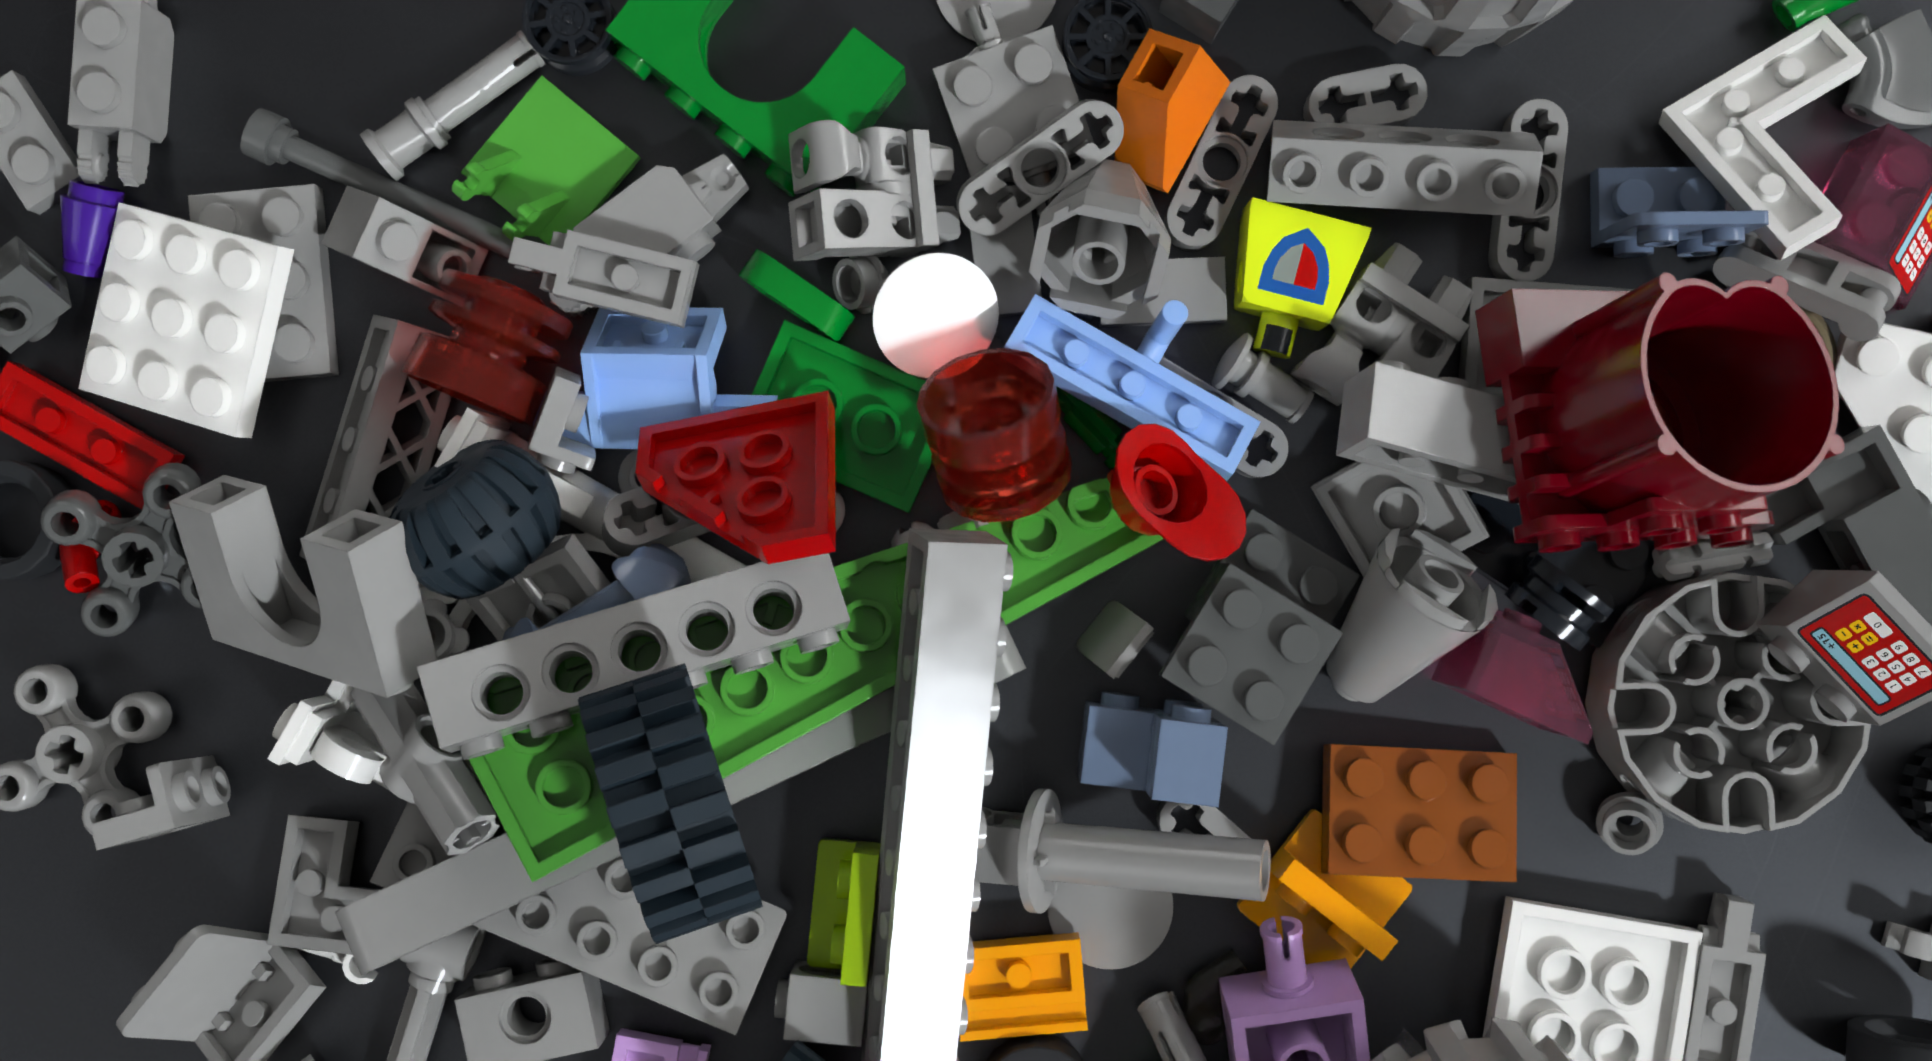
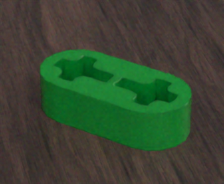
[738,248,855,343]

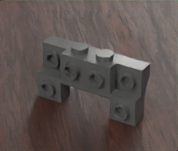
[1761,425,1932,626]

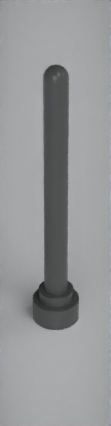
[240,108,528,258]

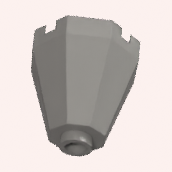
[1029,159,1171,320]

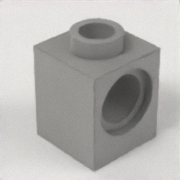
[774,960,868,1047]

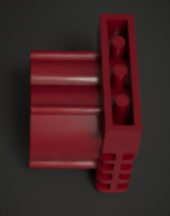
[1475,272,1845,553]

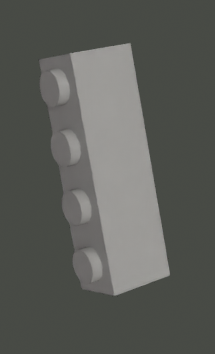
[1336,360,1519,504]

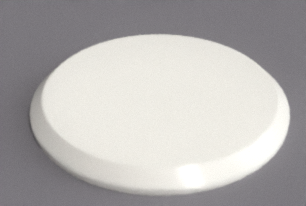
[872,252,999,379]

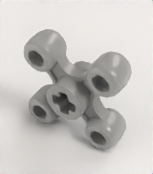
[0,664,173,835]

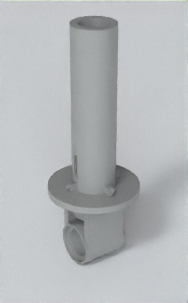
[975,788,1271,914]

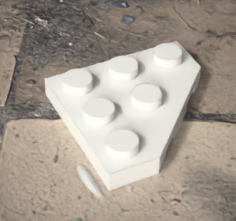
[1834,323,1932,503]

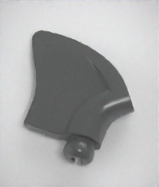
[1837,9,1932,129]

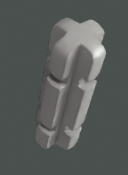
[1652,531,1774,581]

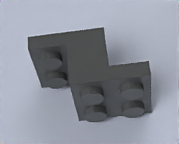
[1158,509,1360,745]

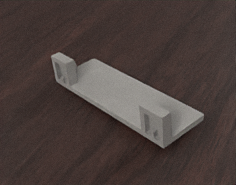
[370,778,787,1035]

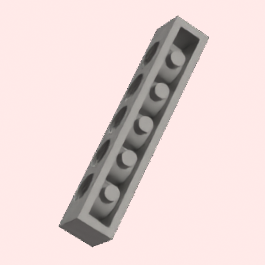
[417,553,850,760]

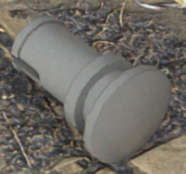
[1211,333,1315,424]

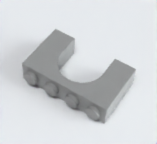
[169,475,437,698]

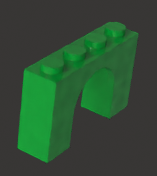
[606,0,906,198]

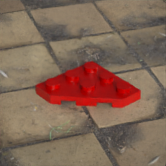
[635,391,836,564]

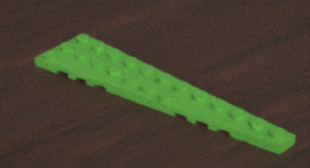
[469,478,1164,882]

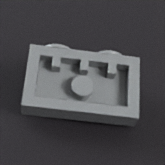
[90,755,231,851]

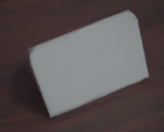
[1076,600,1154,679]

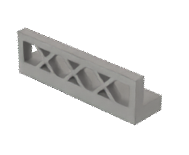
[299,314,468,559]

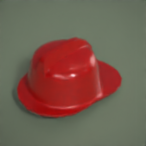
[1107,424,1246,561]

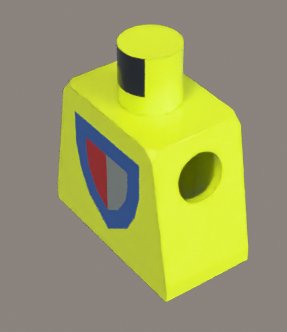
[1233,197,1371,359]

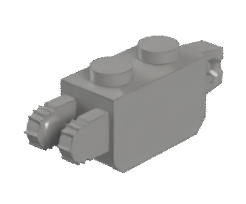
[67,0,174,187]
[549,154,749,318]

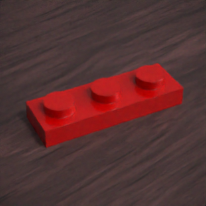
[0,361,185,510]

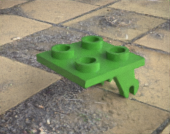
[452,75,641,245]

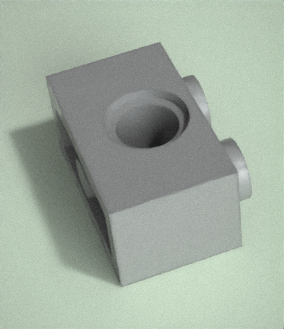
[454,957,611,1061]

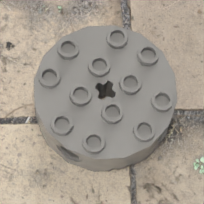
[1585,572,1871,834]

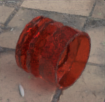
[400,269,574,426]
[916,348,1072,522]

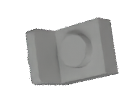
[528,366,596,474]

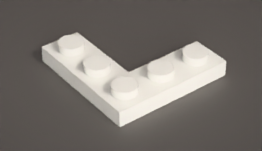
[1658,15,1867,261]

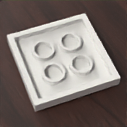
[78,203,294,438]
[1483,896,1703,1061]

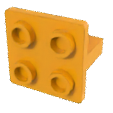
[1237,809,1412,969]

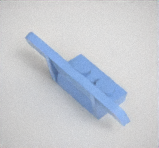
[529,307,778,449]

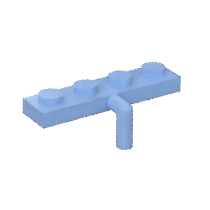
[1001,294,1260,481]

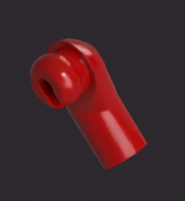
[59,500,122,593]

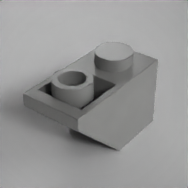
[321,186,489,307]

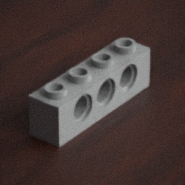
[1267,120,1544,217]

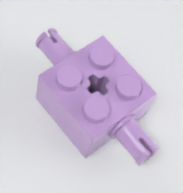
[1218,916,1370,1061]

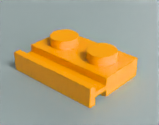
[960,932,1088,1042]

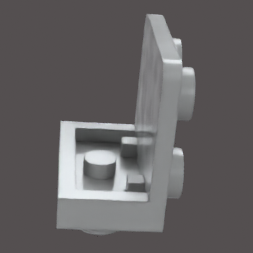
[116,924,326,1061]

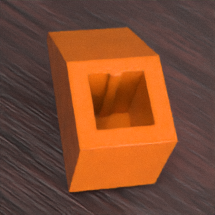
[1114,28,1231,194]

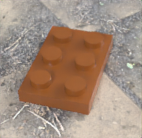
[1321,744,1517,882]

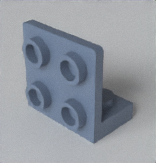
[1590,167,1769,258]

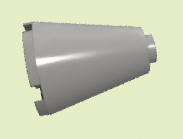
[1326,528,1498,703]

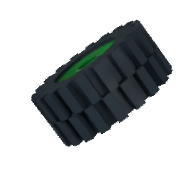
[578,663,763,944]

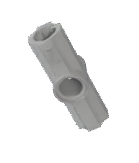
[351,684,500,855]

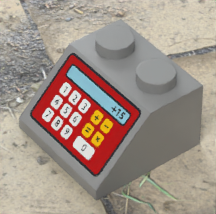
[1756,570,1932,726]

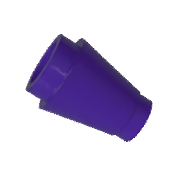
[60,180,125,278]

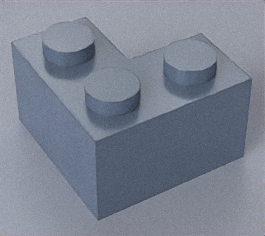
[1077,691,1228,808]

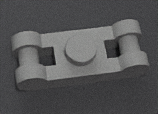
[1713,231,1901,341]

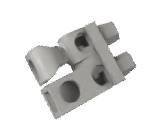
[788,120,961,261]
[1289,242,1473,412]

